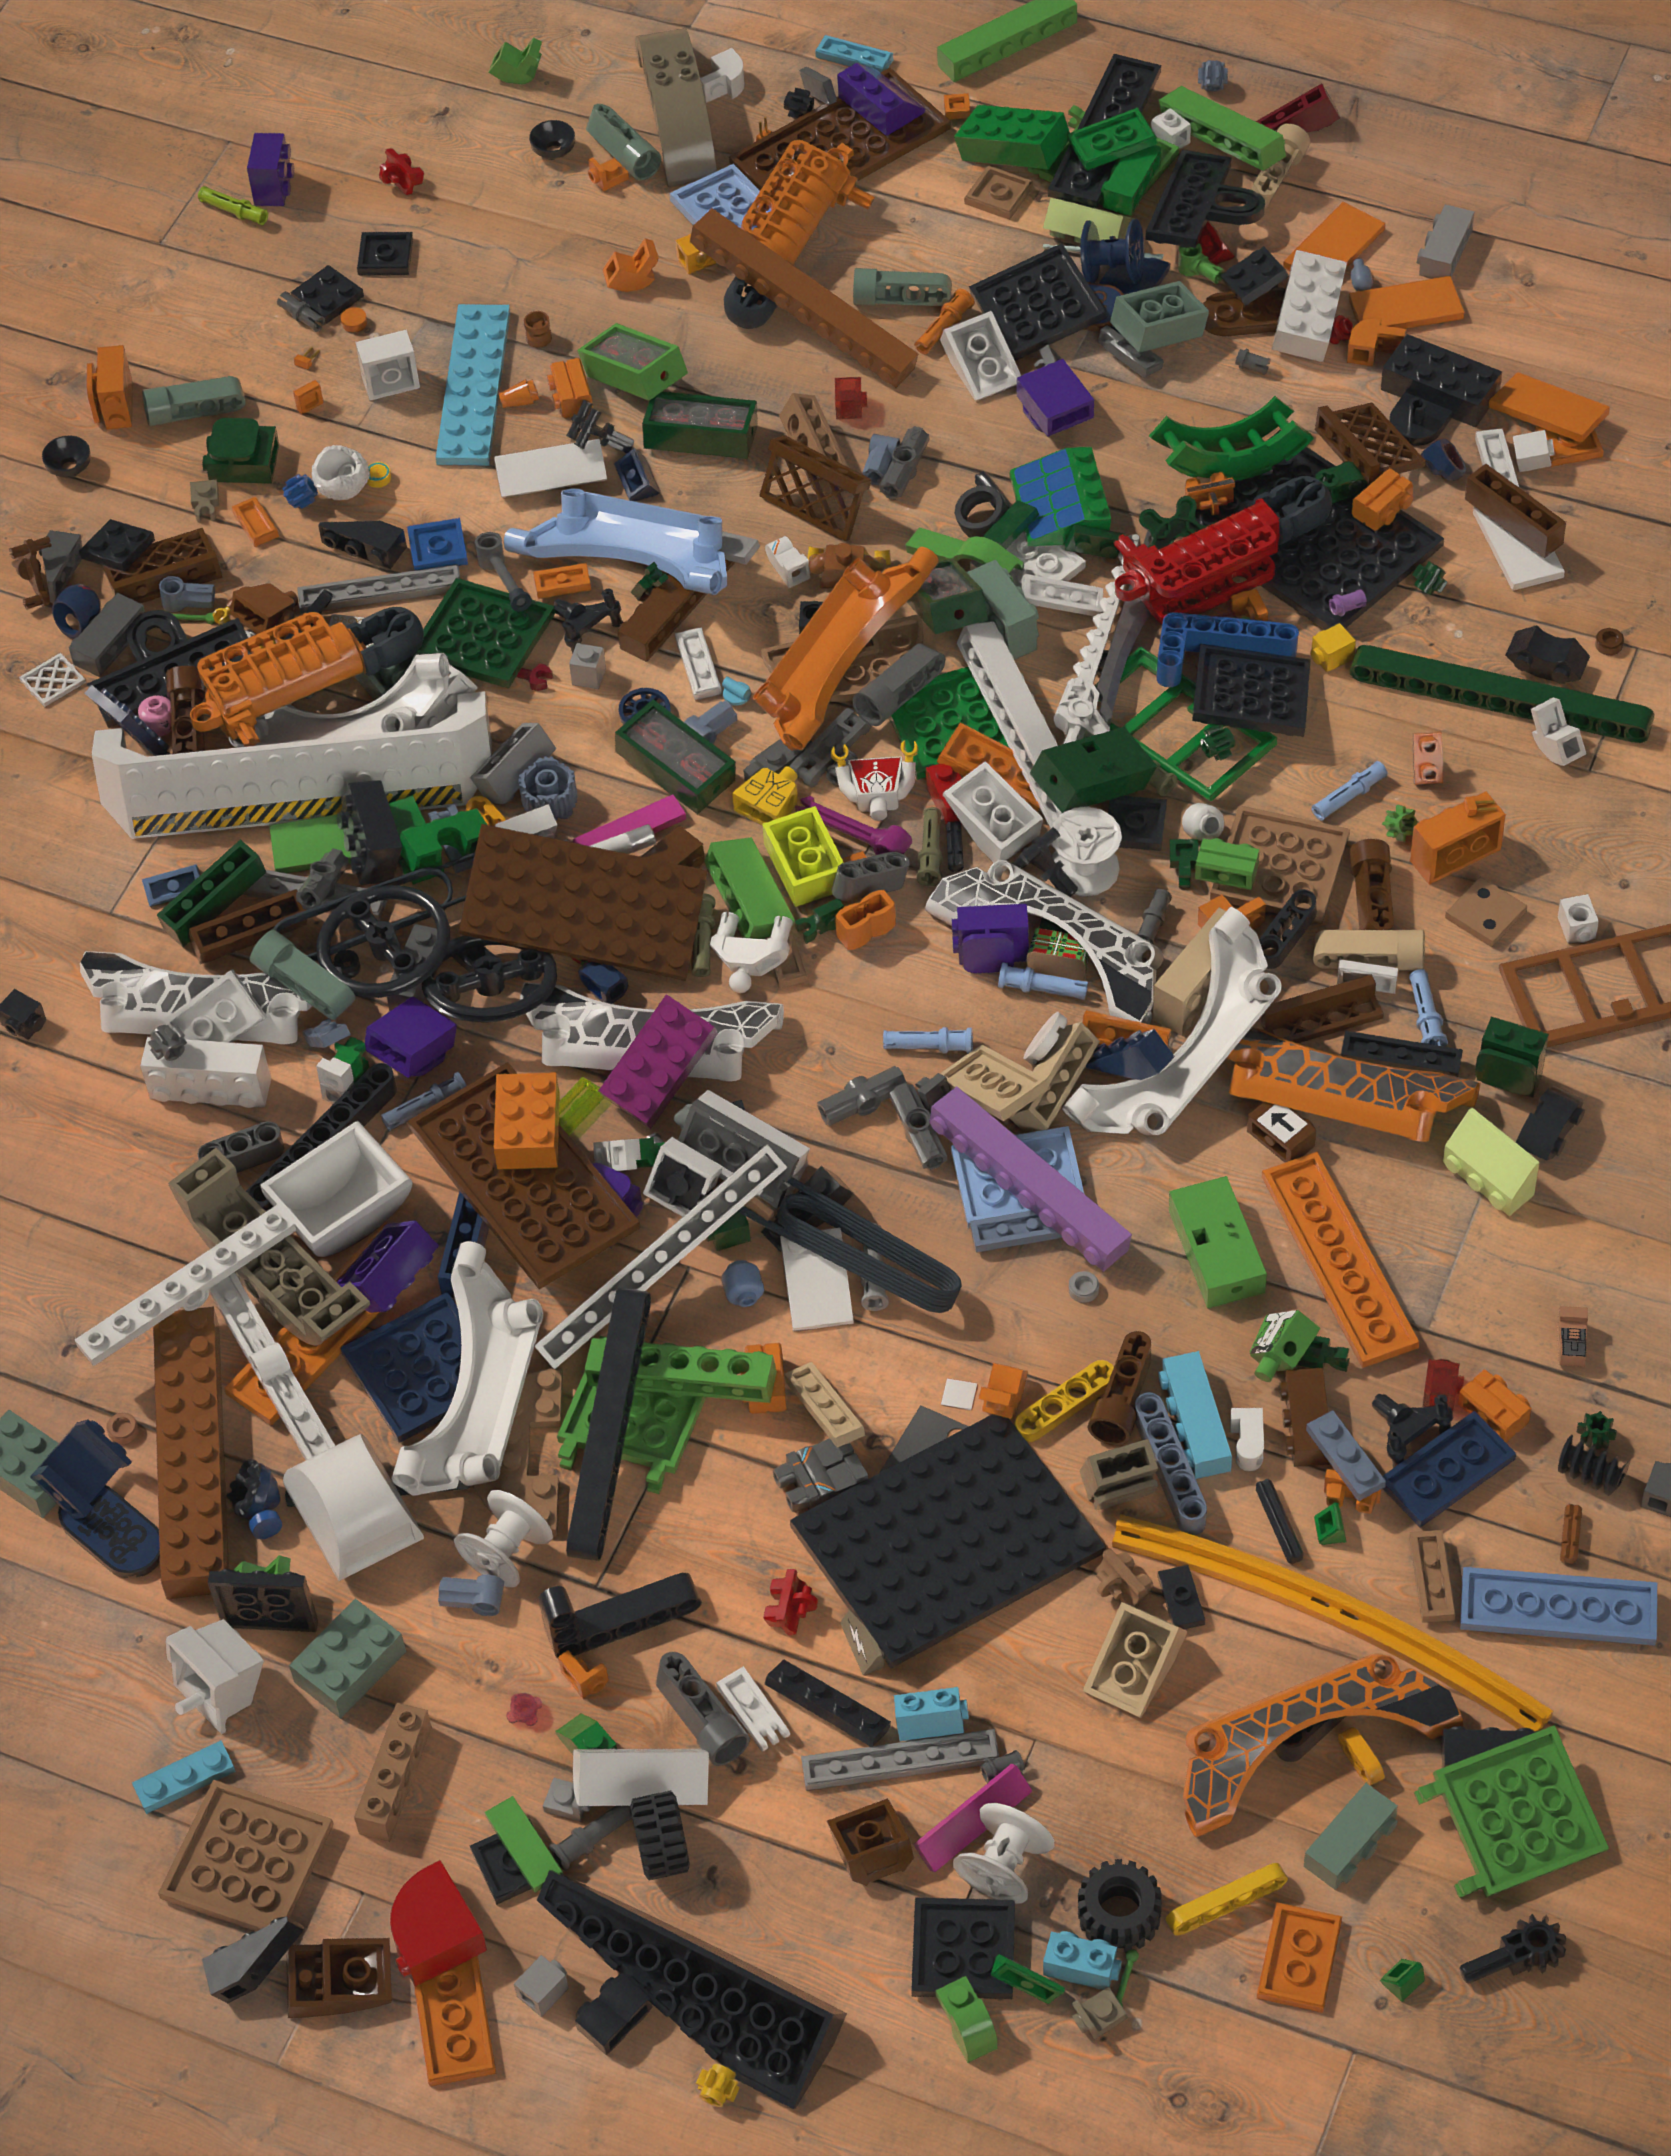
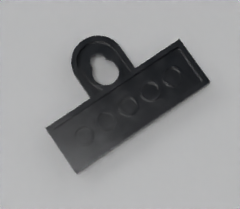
[1145,150,1265,248]
[87,610,252,728]

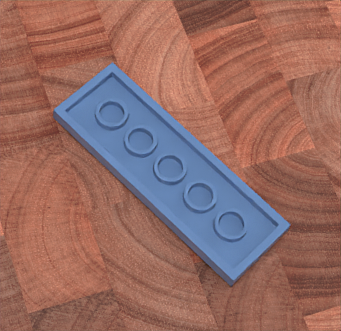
[1460,1567,1658,1646]

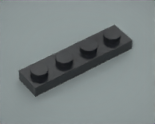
[1340,1031,1463,1077]
[765,1659,891,1747]

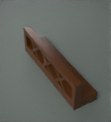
[1261,974,1384,1044]

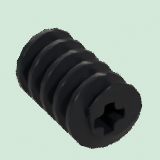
[1558,1435,1630,1496]

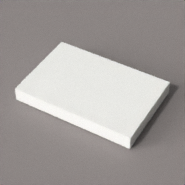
[162,970,267,1043]

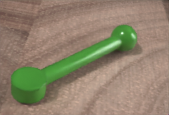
[167,611,215,624]
[1116,1949,1139,2008]

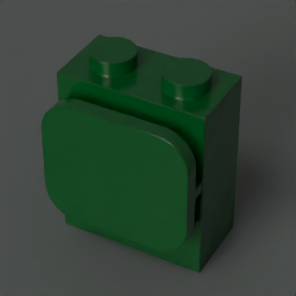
[202,418,280,484]
[1475,1016,1549,1098]

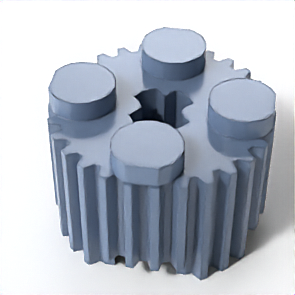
[518,756,578,820]

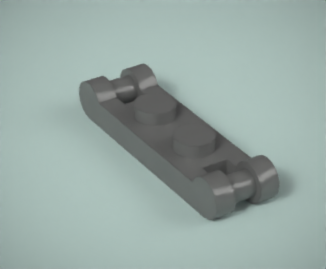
[790,708,872,788]

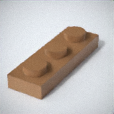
[1409,1530,1455,1623]

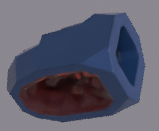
[1421,439,1466,481]

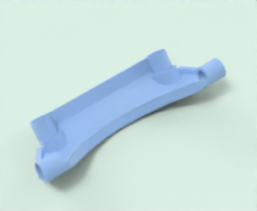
[504,489,727,595]

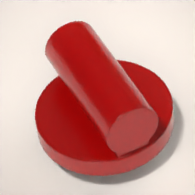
[1329,315,1354,345]

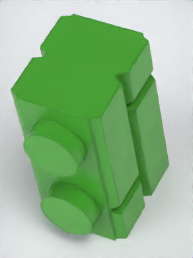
[1195,838,1260,890]

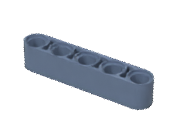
[1135,1392,1207,1535]

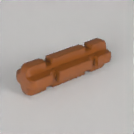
[1560,1504,1582,1564]

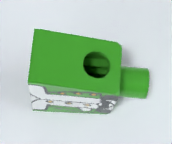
[1250,1310,1320,1382]

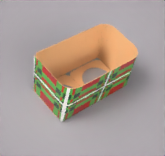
[1027,928,1089,981]

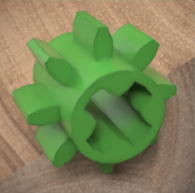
[1382,805,1419,842]

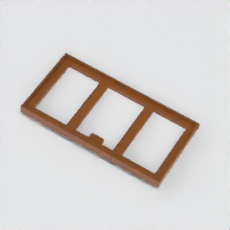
[1499,924,1671,1048]

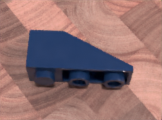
[1086,1029,1175,1080]

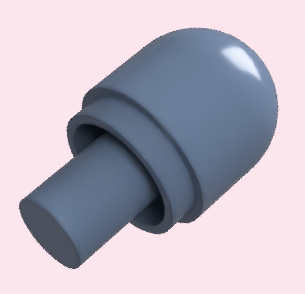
[1350,259,1373,291]

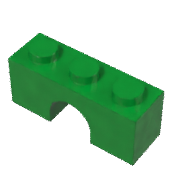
[400,808,487,872]

